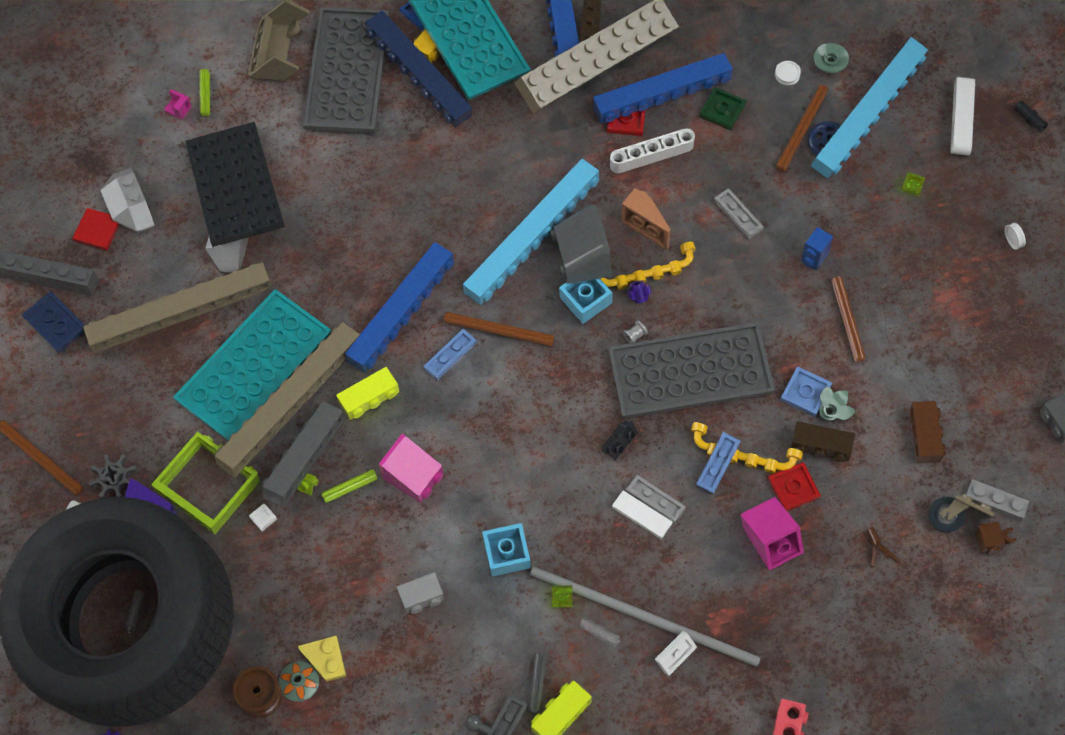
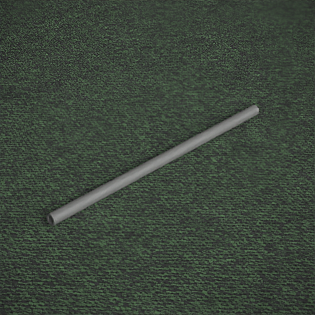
[530,566,761,667]

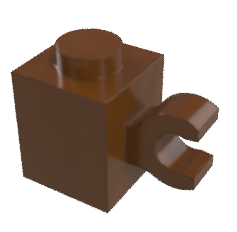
[975,521,1017,555]

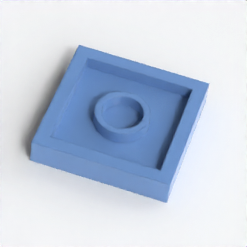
[780,366,832,417]

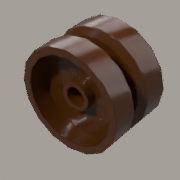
[233,666,282,718]

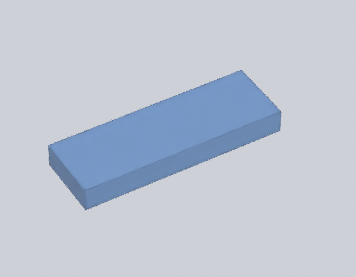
[423,329,477,381]
[696,432,741,494]

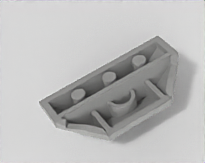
[101,168,155,233]
[205,237,249,274]

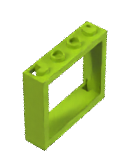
[151,431,260,535]

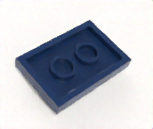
[22,291,85,354]

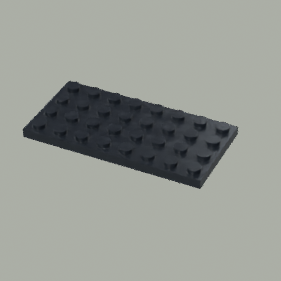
[185,122,285,247]

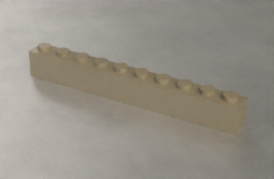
[83,262,273,353]
[215,322,360,478]

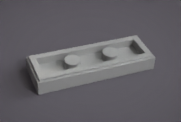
[714,188,764,239]
[626,474,686,524]

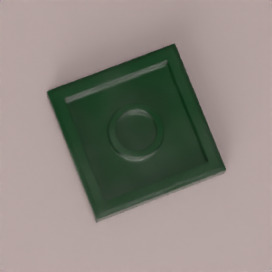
[699,87,747,131]

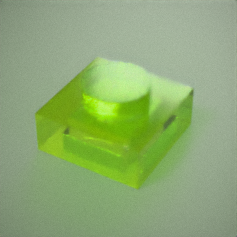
[901,172,926,196]
[552,585,573,608]

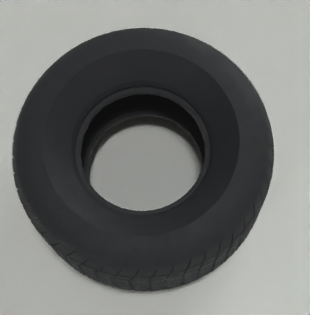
[0,497,234,727]

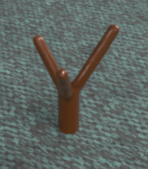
[867,527,899,567]

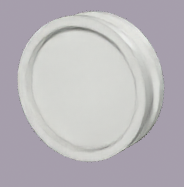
[775,61,801,86]
[1005,223,1026,250]

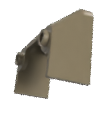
[248,0,310,81]

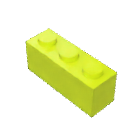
[336,367,400,420]
[531,680,592,735]

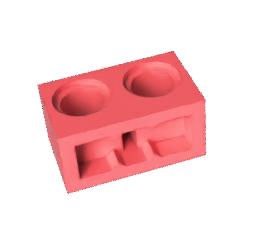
[773,698,809,735]

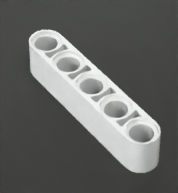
[951,77,975,156]
[610,129,695,173]

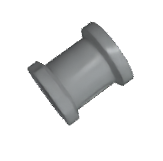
[623,320,648,343]

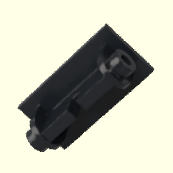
[602,421,638,461]

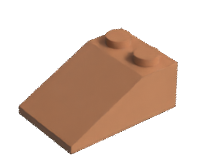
[621,188,671,250]

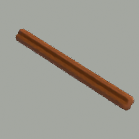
[776,85,828,172]
[444,312,554,346]
[0,420,83,496]

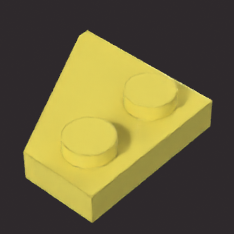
[298,636,346,682]

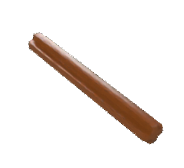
[832,276,865,362]

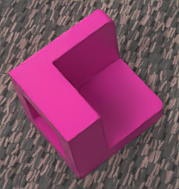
[164,89,192,120]

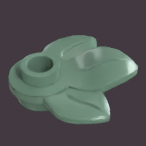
[819,386,855,421]

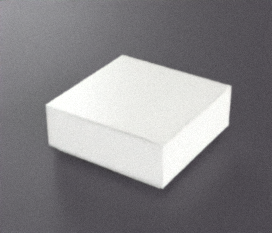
[249,504,277,531]

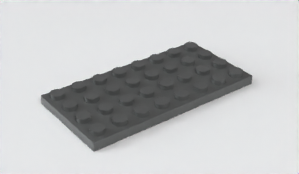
[303,7,390,133]
[608,322,775,419]

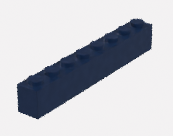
[365,10,472,128]

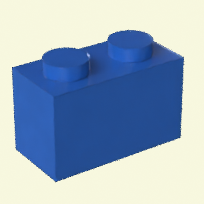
[801,227,833,270]

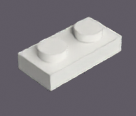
[655,631,697,675]

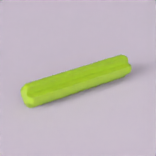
[200,69,210,117]
[321,469,377,503]

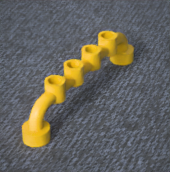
[600,241,696,290]
[691,422,803,474]

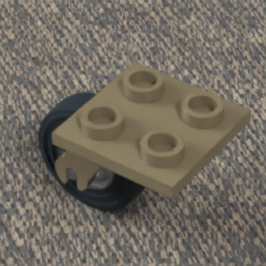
[929,493,995,533]

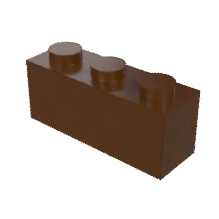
[909,401,946,464]

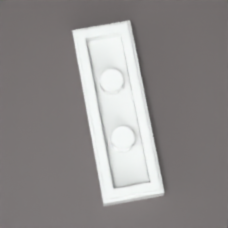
[612,491,673,540]

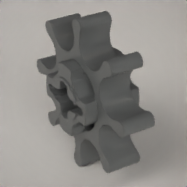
[88,454,138,498]

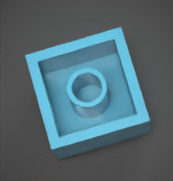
[559,278,613,324]
[482,523,531,577]

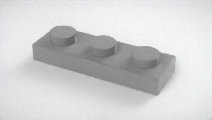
[966,479,1030,521]

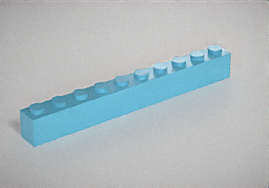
[810,37,928,179]
[463,159,599,305]

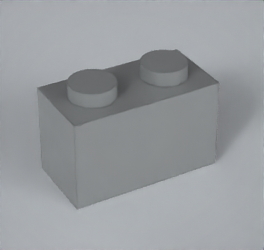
[397,572,444,614]

